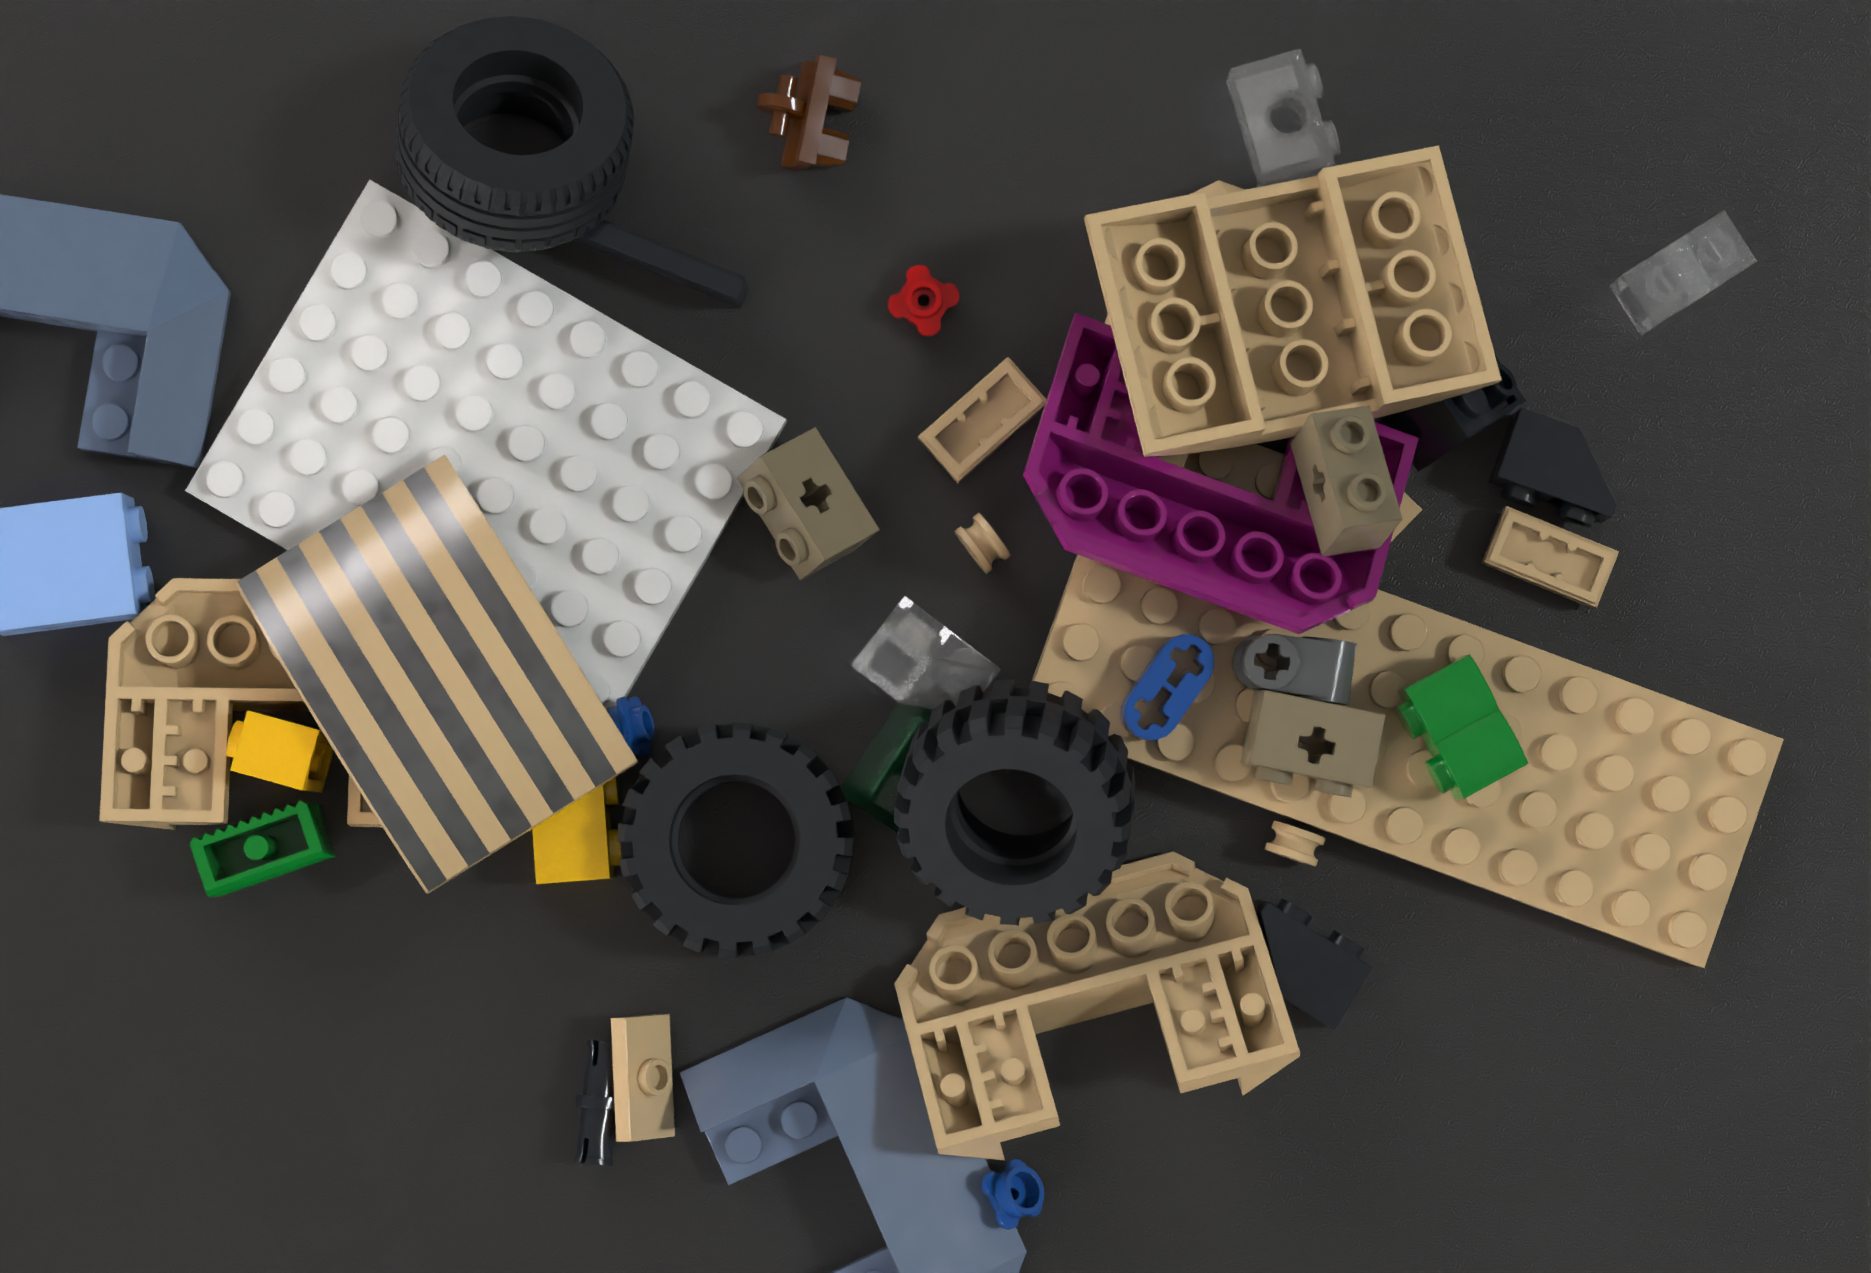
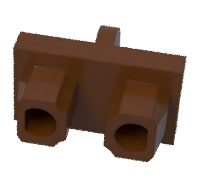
[756,54,861,171]

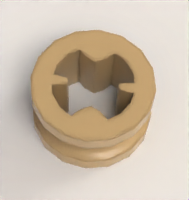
[954,513,1011,574]
[1264,821,1326,867]

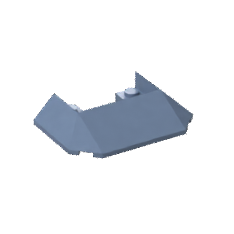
[0,194,231,469]
[680,997,1027,1273]

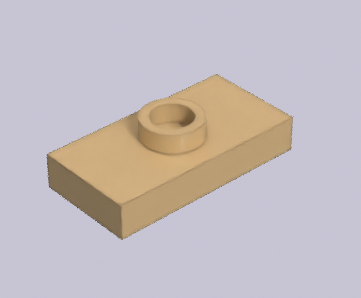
[918,357,1047,483]
[1481,506,1619,609]
[611,1014,675,1142]

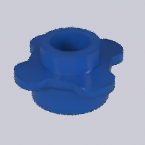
[606,696,655,756]
[981,1159,1045,1230]

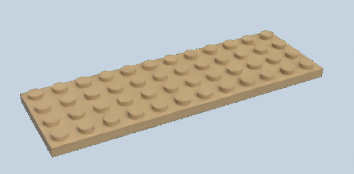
[1029,555,1784,968]

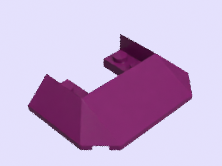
[1023,313,1419,634]

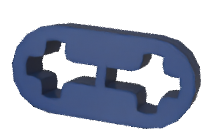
[1121,634,1214,740]

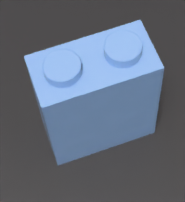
[0,493,155,636]

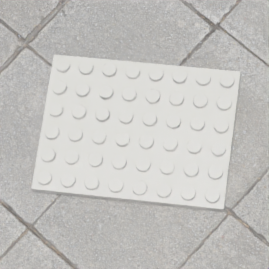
[185,180,787,709]

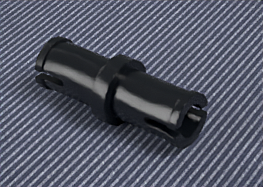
[574,1040,616,1166]

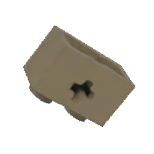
[1290,405,1403,557]
[737,427,879,581]
[1240,690,1386,798]

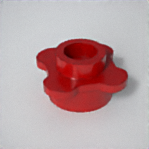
[888,265,959,337]

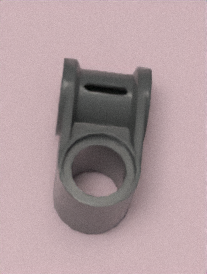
[1232,634,1357,705]

